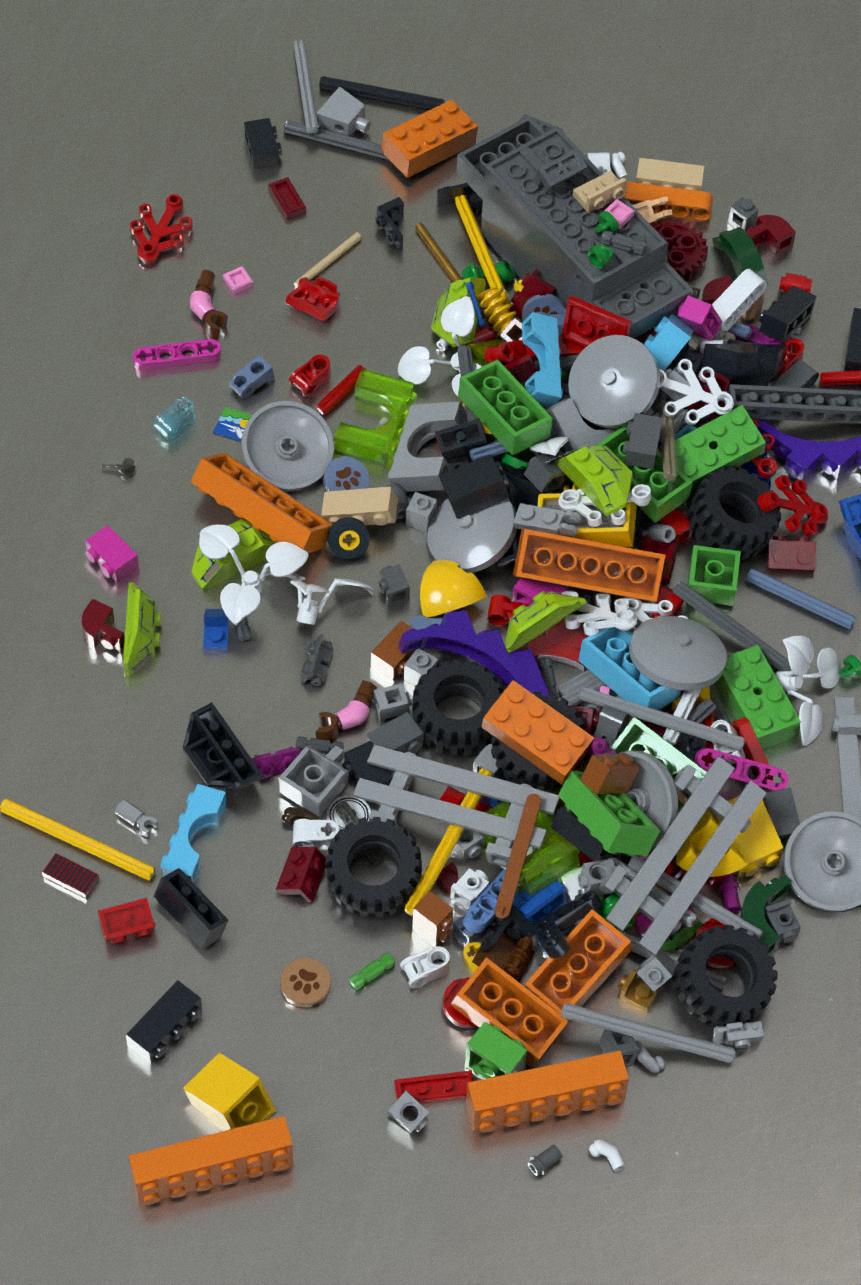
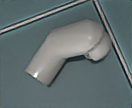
[635,1041,666,1073]

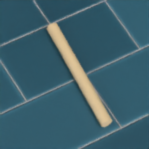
[294,232,362,288]

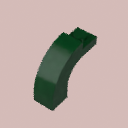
[712,227,768,286]
[740,874,792,955]

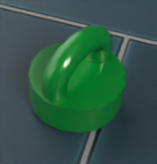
[595,211,619,233]
[587,245,613,269]
[496,260,516,283]
[462,262,484,280]
[840,655,861,679]

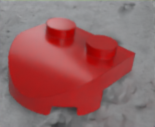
[285,277,341,321]

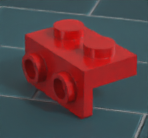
[97,898,156,944]

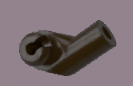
[281,807,320,825]

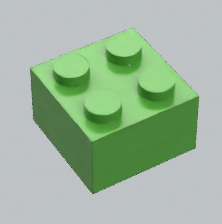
[688,545,741,606]
[465,1022,527,1079]

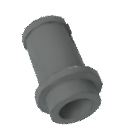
[528,1144,563,1176]

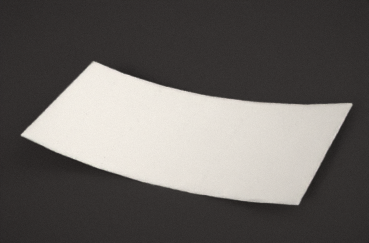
[538,655,584,671]

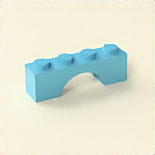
[522,312,563,408]
[160,784,226,883]

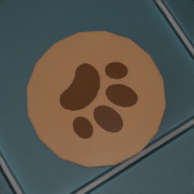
[280,957,331,1008]

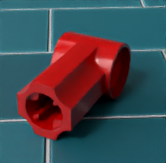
[487,594,531,626]

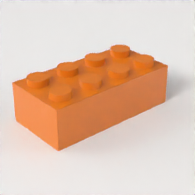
[381,99,478,178]
[482,680,594,785]
[524,909,632,1021]
[451,957,568,1069]

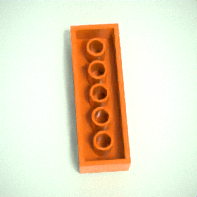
[191,453,332,553]
[513,528,665,602]
[466,1050,629,1133]
[128,1116,294,1205]

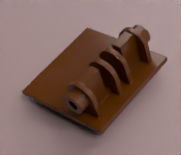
[472,926,535,982]

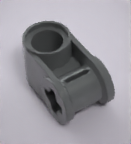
[594,705,630,748]

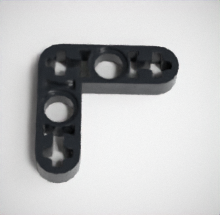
[532,891,602,959]

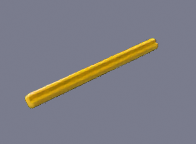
[455,195,511,311]
[405,768,492,917]
[0,798,156,880]

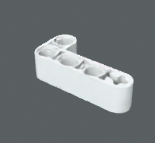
[692,269,767,346]

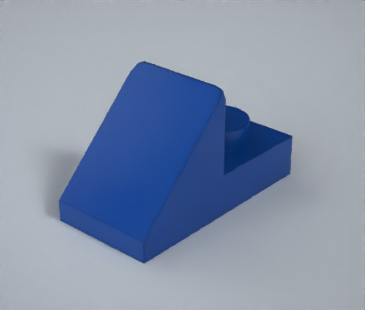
[203,609,229,652]

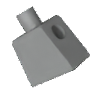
[316,87,371,136]

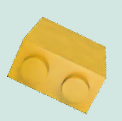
[728,796,783,879]
[183,1053,277,1131]

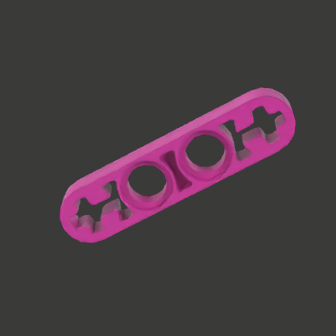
[133,339,221,371]
[695,748,789,791]

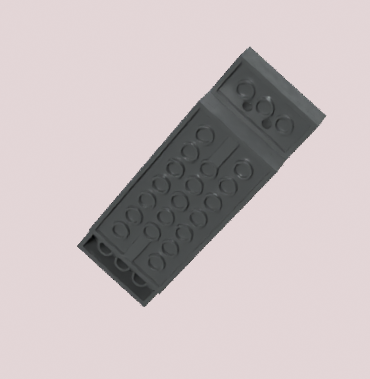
[457,116,693,339]

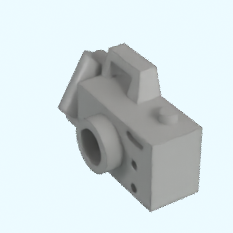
[713,1021,764,1049]

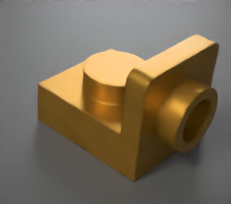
[618,969,659,1013]

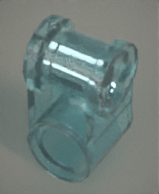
[152,397,195,441]

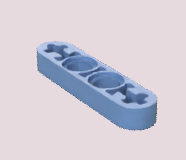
[463,869,523,933]

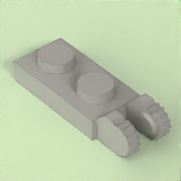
[513,503,582,536]

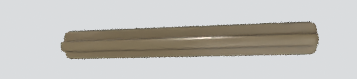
[659,399,678,482]

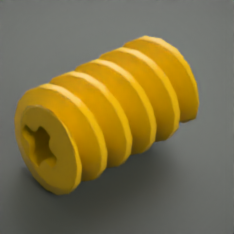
[477,288,521,338]

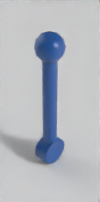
[466,281,486,328]

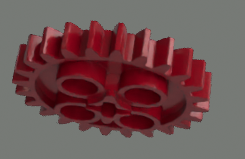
[652,218,708,279]

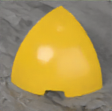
[420,559,487,618]
[676,809,748,877]

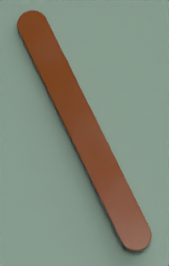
[494,794,542,919]

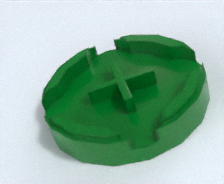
[500,452,530,470]

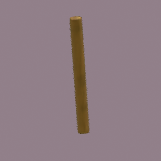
[415,223,463,282]

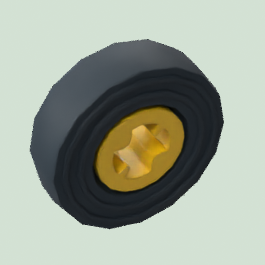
[327,517,370,559]

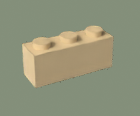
[636,158,704,191]
[321,487,398,525]

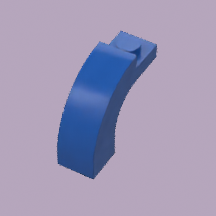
[838,494,861,560]

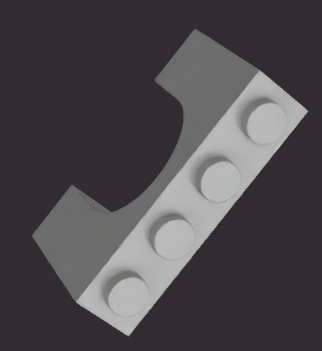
[546,398,654,454]
[388,401,467,492]

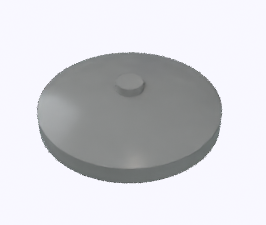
[568,335,660,428]
[241,401,334,492]
[427,498,517,573]
[629,616,727,690]
[624,751,678,849]
[783,811,861,912]

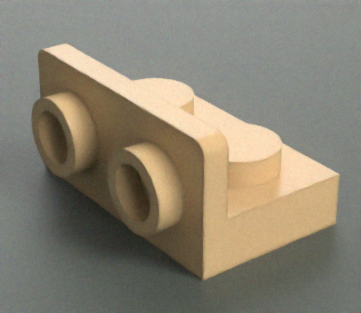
[573,171,627,213]

